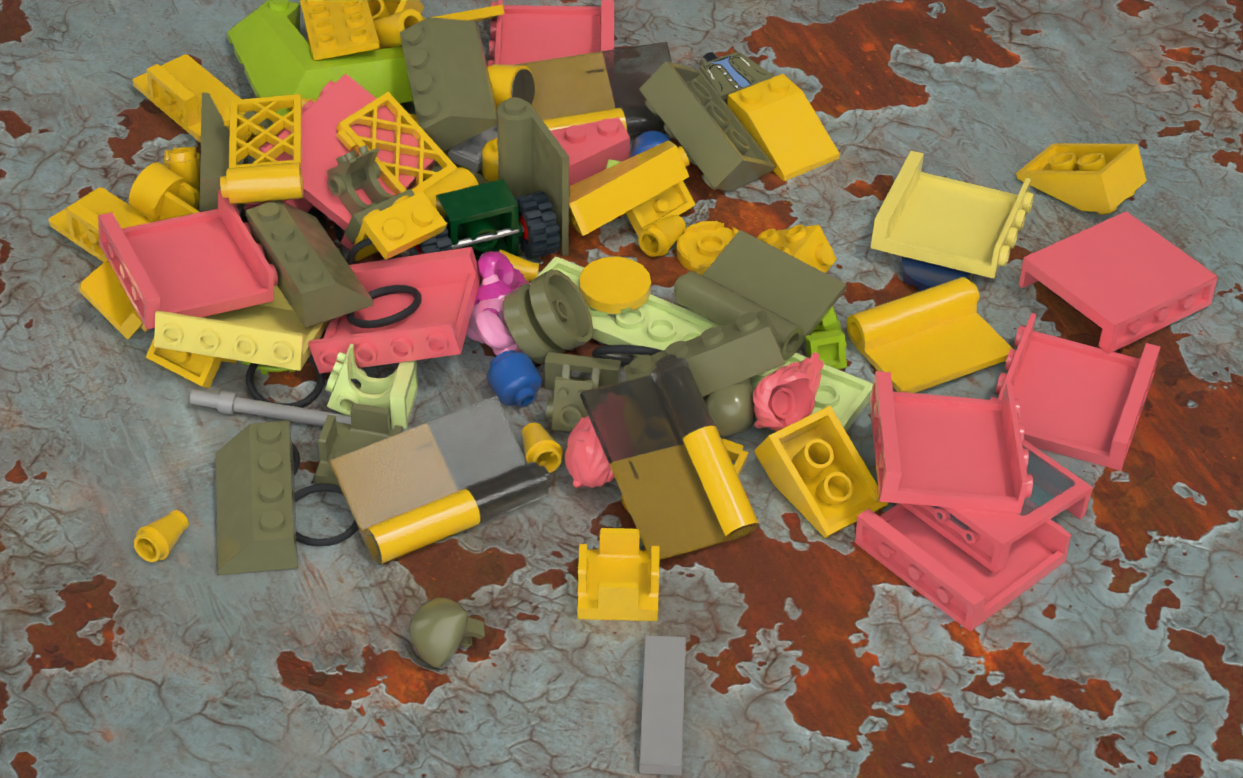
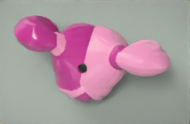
[466,252,530,355]

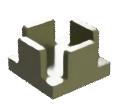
[315,403,405,486]

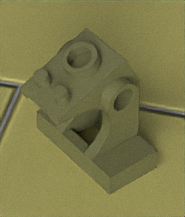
[326,145,415,244]
[545,352,621,432]

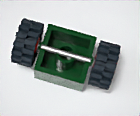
[410,179,560,264]

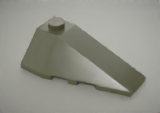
[199,93,244,212]

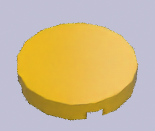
[676,221,739,275]
[579,257,651,314]

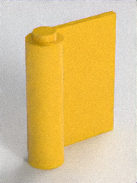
[846,277,1013,393]

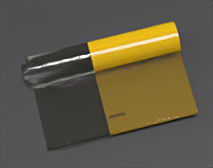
[515,42,672,140]
[580,355,760,560]
[329,395,552,565]

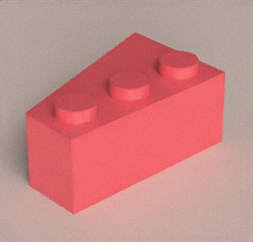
[551,117,630,186]

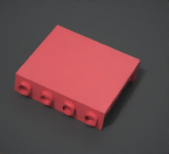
[488,0,614,96]
[258,73,437,250]
[98,190,278,330]
[1019,211,1218,354]
[308,247,481,374]
[990,313,1160,471]
[869,371,1033,513]
[855,500,1071,632]

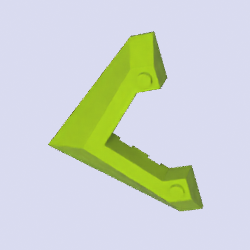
[227,0,414,135]

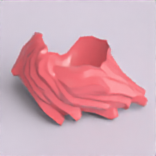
[753,352,824,432]
[565,393,632,488]

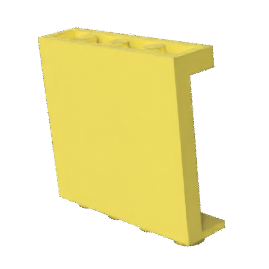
[871,151,1034,279]
[154,285,329,371]

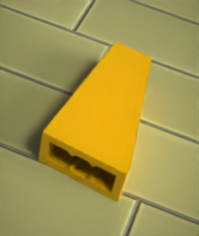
[569,140,690,236]

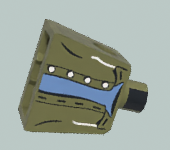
[699,52,774,104]

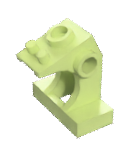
[325,344,418,429]

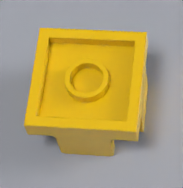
[577,528,660,621]

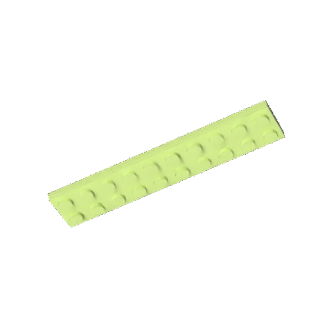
[530,256,873,432]

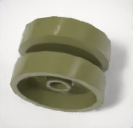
[503,269,593,364]

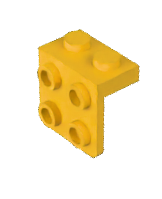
[355,191,447,261]
[757,224,837,273]
[79,259,149,340]

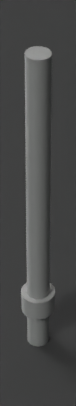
[190,389,413,432]

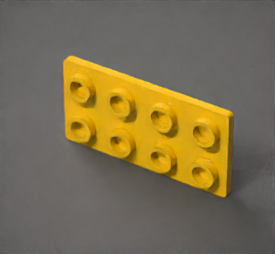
[300,0,380,60]
[132,54,246,143]
[48,187,154,263]

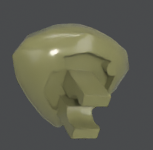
[701,379,755,437]
[409,597,485,667]

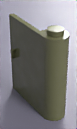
[497,97,570,257]
[674,230,847,360]

